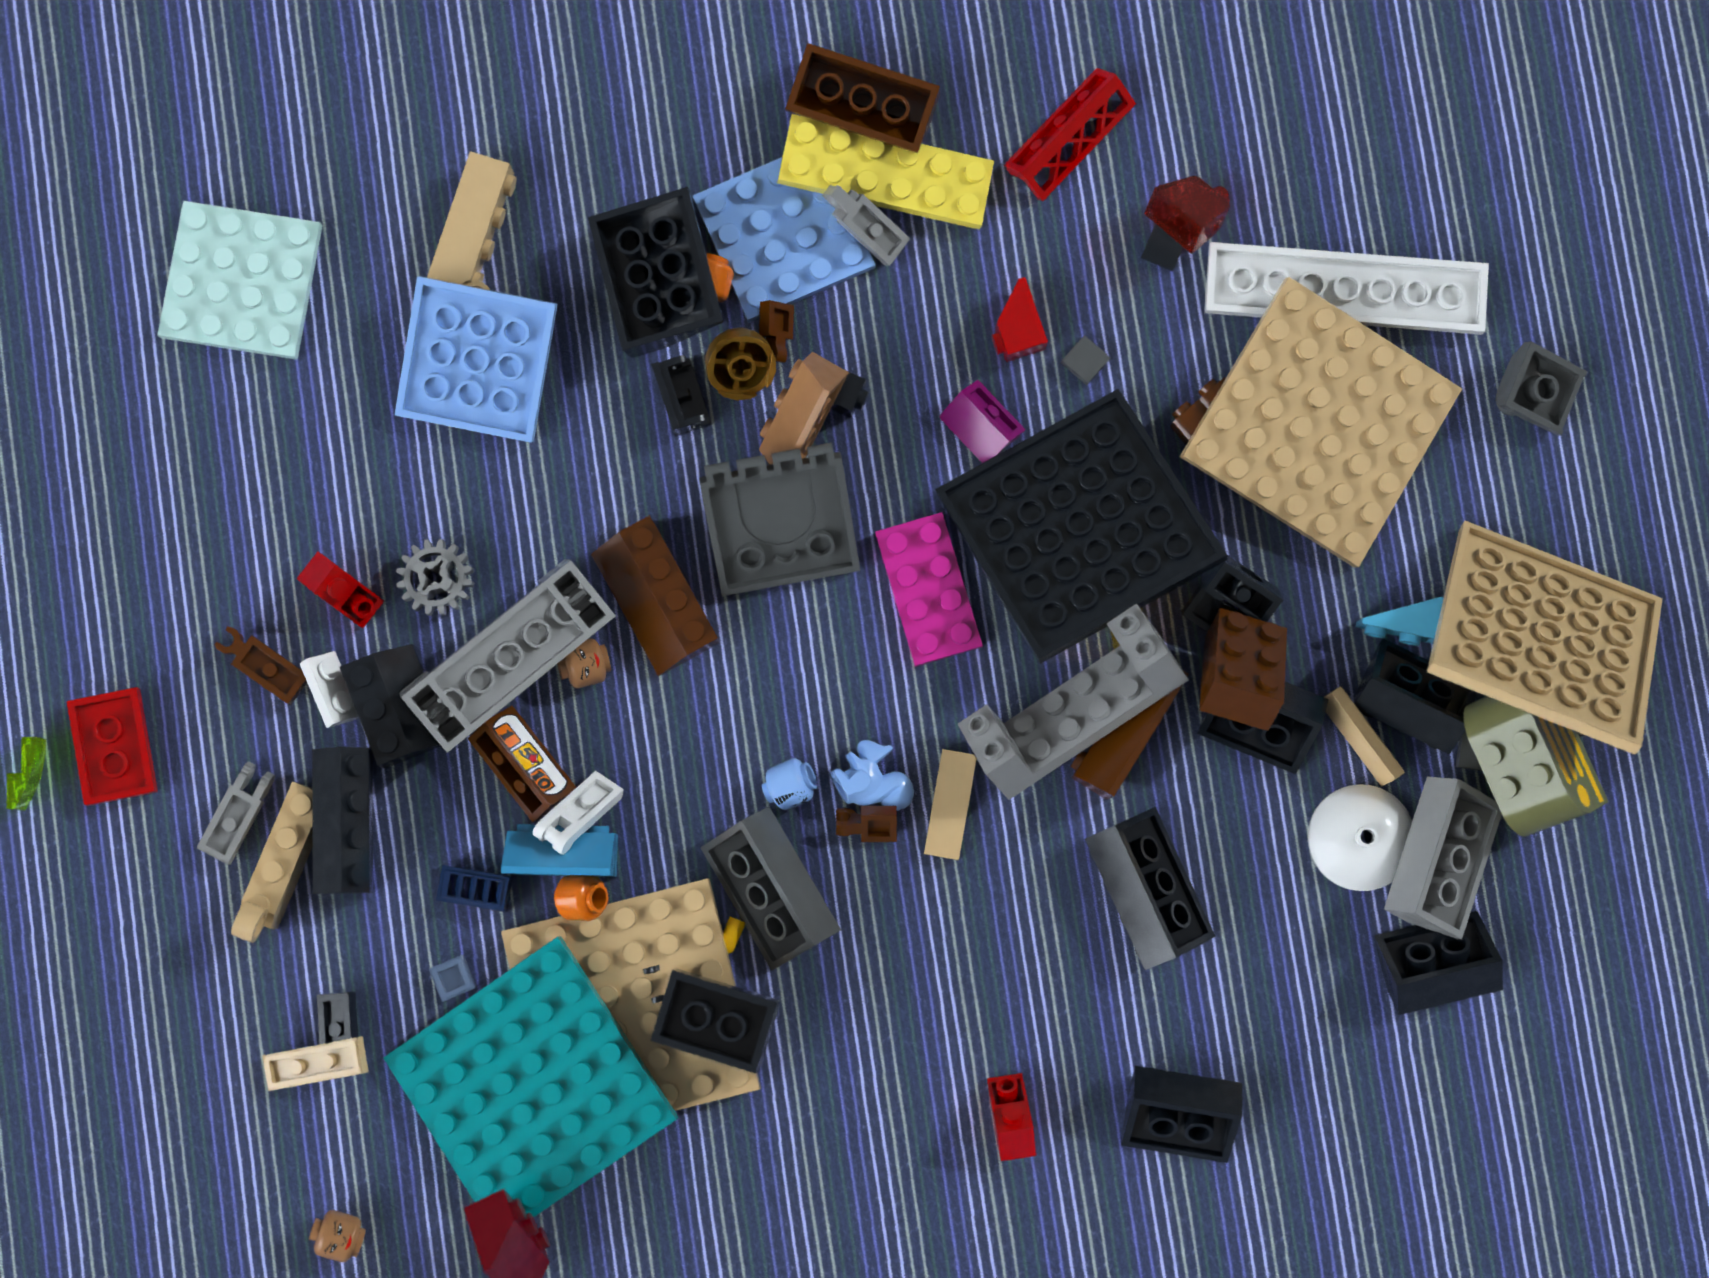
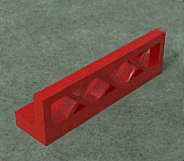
[1004,68,1136,201]

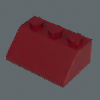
[463,1189,550,1278]

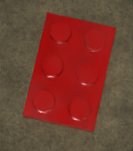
[66,687,158,806]

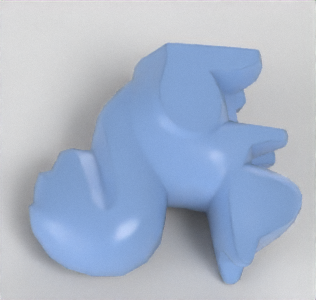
[829,740,914,811]

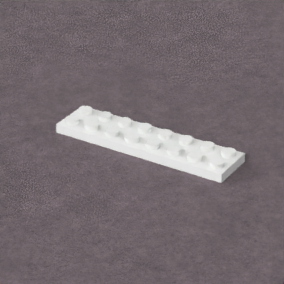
[1204,242,1489,335]

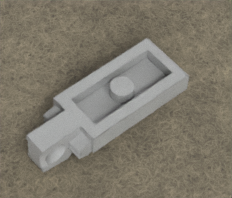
[822,185,910,266]

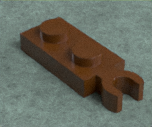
[214,626,307,705]

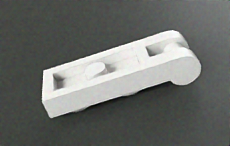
[533,771,624,855]

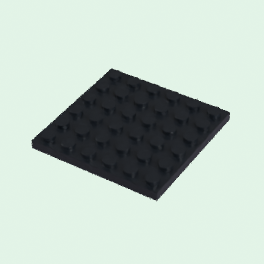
[935,389,1227,664]

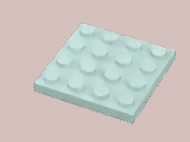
[157,201,322,360]

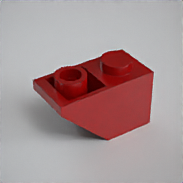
[296,551,384,628]
[987,1073,1036,1161]

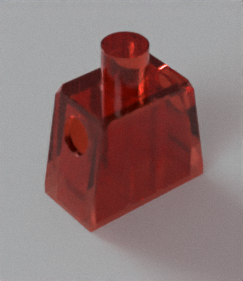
[1144,176,1230,254]

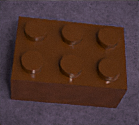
[1199,608,1287,731]

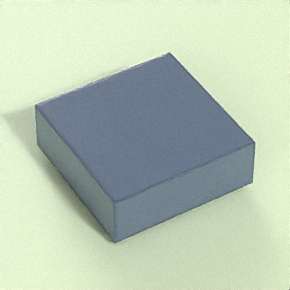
[429,955,477,1002]

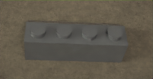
[701,806,841,971]

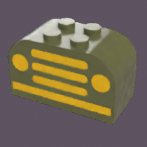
[1464,696,1609,837]

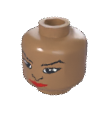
[557,638,611,689]
[309,1210,366,1263]

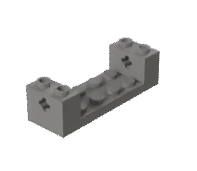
[399,559,616,753]
[958,603,1188,800]

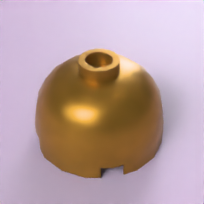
[705,327,776,401]

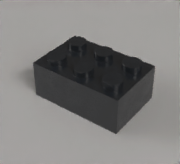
[650,969,781,1074]

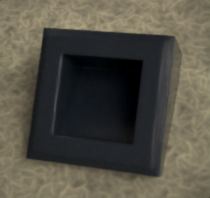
[1141,221,1188,271]

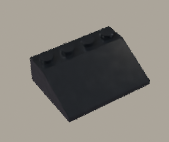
[588,187,724,358]

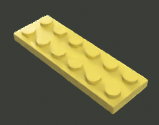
[777,114,994,230]

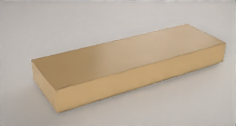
[1324,686,1405,787]
[924,749,977,860]
[262,1036,369,1091]

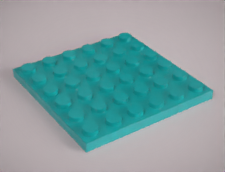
[383,936,679,1218]

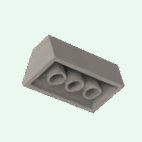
[1384,777,1502,939]

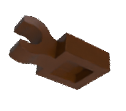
[759,300,794,363]
[836,806,897,842]

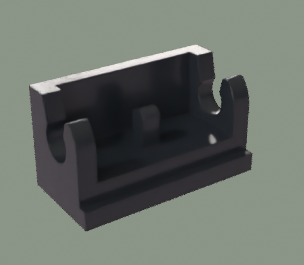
[651,355,712,436]

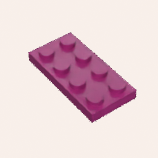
[875,512,983,667]

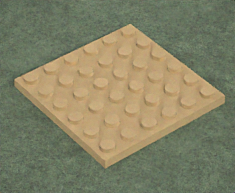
[1180,277,1462,568]
[1427,520,1663,755]
[501,878,761,1111]

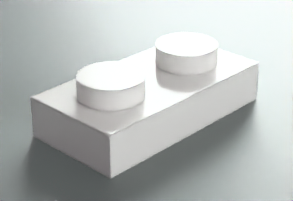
[300,651,359,728]

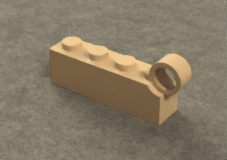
[427,151,517,290]
[231,781,313,943]

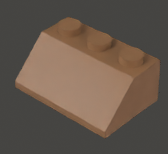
[759,352,849,465]

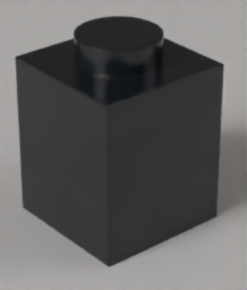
[831,372,869,418]

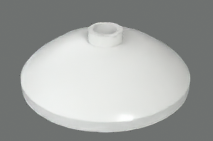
[1308,784,1412,891]

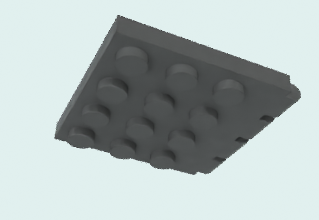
[699,442,860,596]

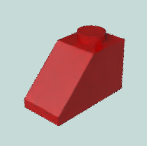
[991,277,1048,362]

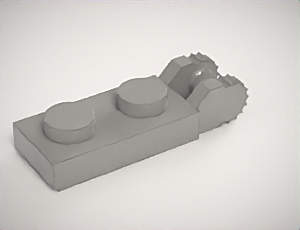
[197,761,275,865]

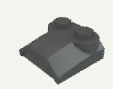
[1496,341,1587,435]

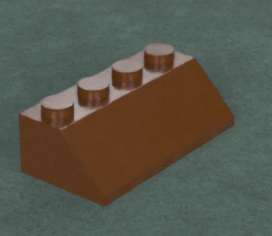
[785,43,940,154]
[591,515,720,677]
[1070,670,1189,800]

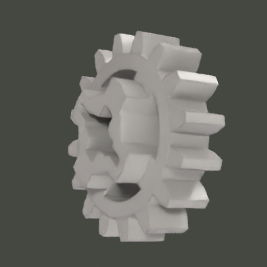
[396,539,474,616]

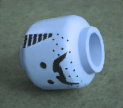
[762,758,817,810]

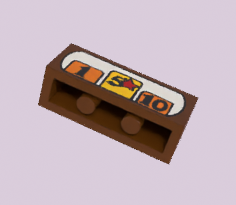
[468,705,577,823]

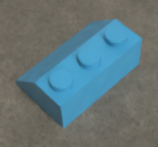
[501,824,618,877]

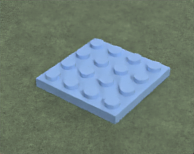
[693,157,875,323]
[395,276,558,443]

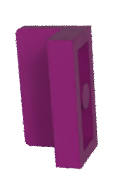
[940,380,1026,463]

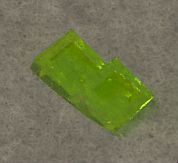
[7,737,47,811]

